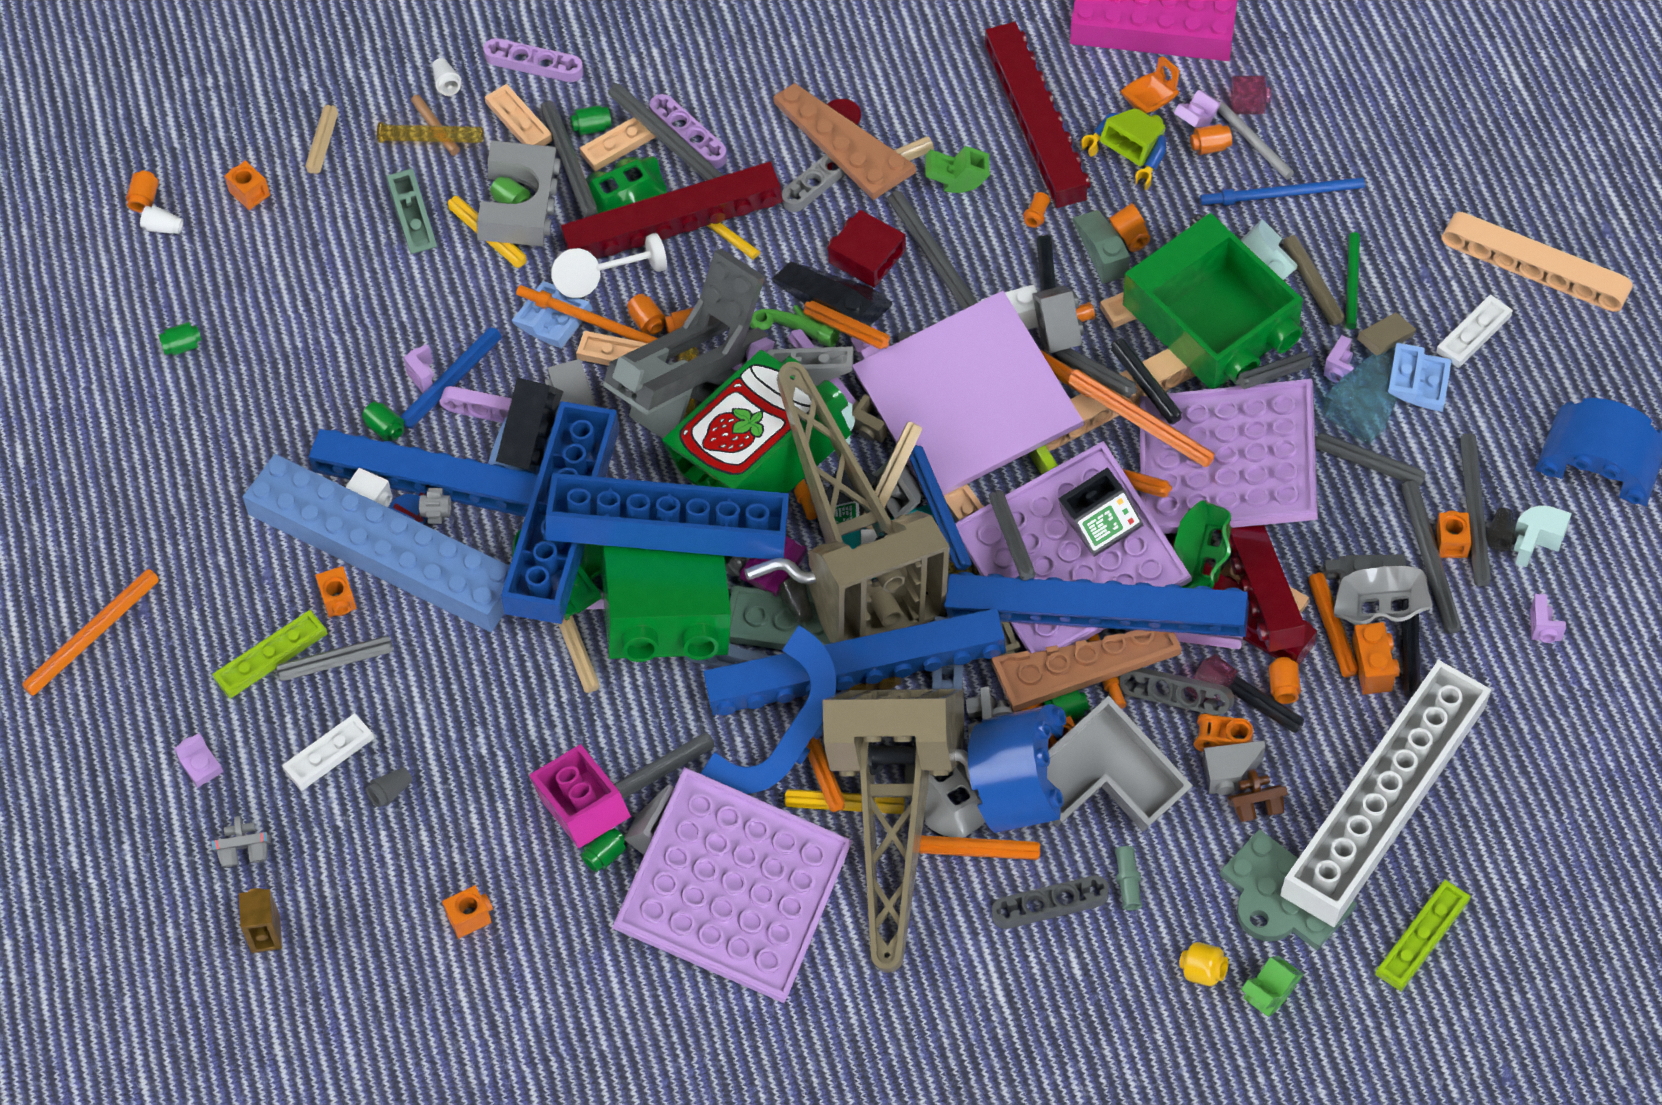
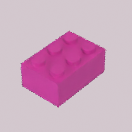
[529,744,631,849]

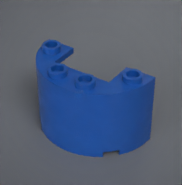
[1535,398,1662,507]
[968,704,1066,833]

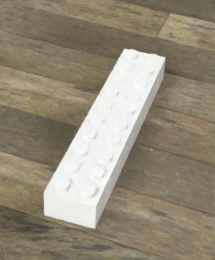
[1280,660,1492,927]

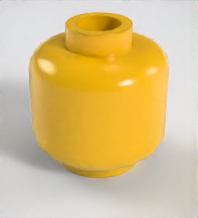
[1179,942,1229,986]

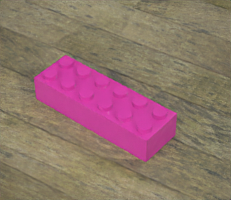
[1070,0,1237,62]

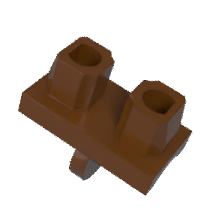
[1227,769,1288,822]

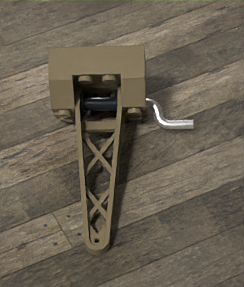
[744,362,950,643]
[823,689,970,973]

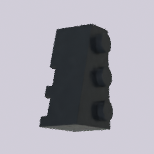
[496,377,564,472]

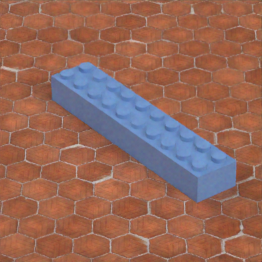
[243,454,510,632]

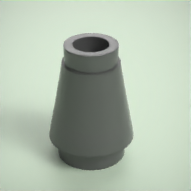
[366,767,413,807]

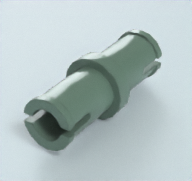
[1115,846,1143,911]

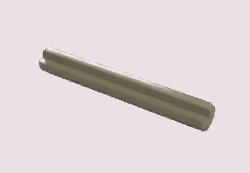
[1283,235,1344,326]

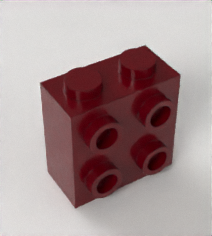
[827,210,906,288]

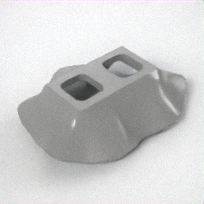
[1333,566,1433,624]
[905,763,985,838]

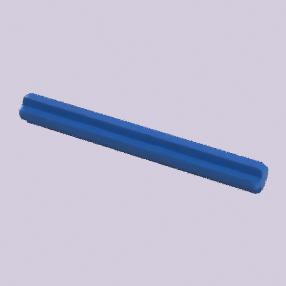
[400,327,502,429]
[909,445,972,571]

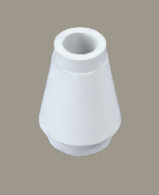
[432,58,461,96]
[140,205,183,234]

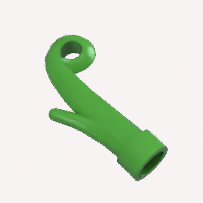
[750,305,840,347]

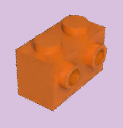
[1351,622,1399,695]

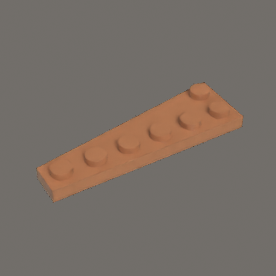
[773,83,916,200]
[991,630,1182,712]

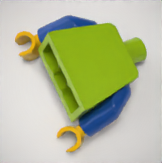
[1081,108,1166,190]

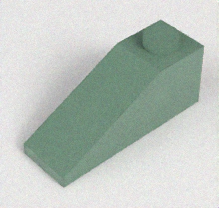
[386,168,437,255]
[1072,210,1130,284]

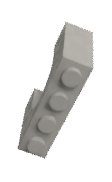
[477,140,561,247]

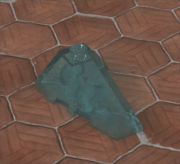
[1323,346,1398,445]

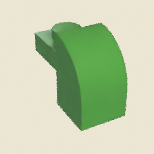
[925,145,990,193]
[1241,955,1304,1017]

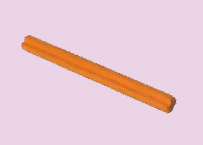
[1069,369,1215,467]
[22,569,159,696]

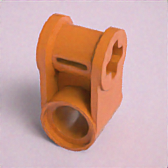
[1108,203,1150,252]
[1193,713,1253,752]

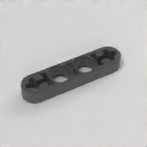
[1119,668,1234,715]
[992,875,1109,929]

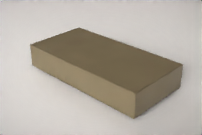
[1357,312,1416,356]

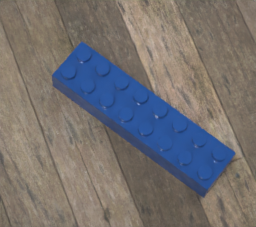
[501,401,620,624]
[545,473,789,560]

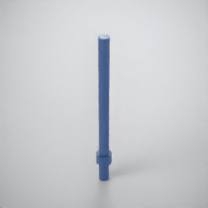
[1200,177,1365,206]

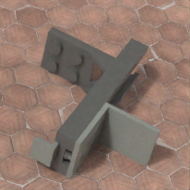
[603,248,768,439]

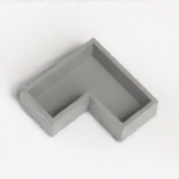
[1047,696,1193,832]

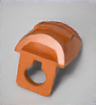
[1120,56,1179,114]

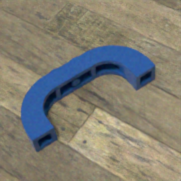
[700,625,836,794]

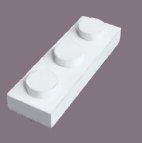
[1436,294,1513,368]
[282,713,374,791]

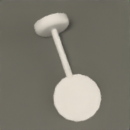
[551,233,667,298]

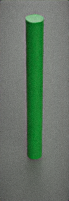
[1345,232,1360,329]

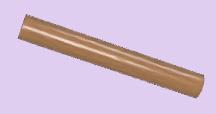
[411,95,460,156]

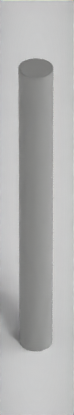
[1217,102,1294,180]

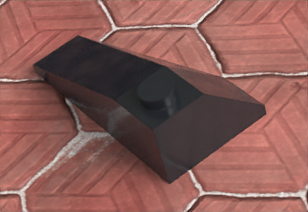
[772,261,892,337]

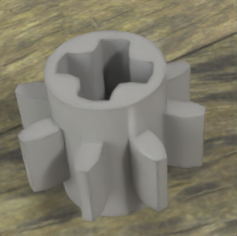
[419,488,451,524]

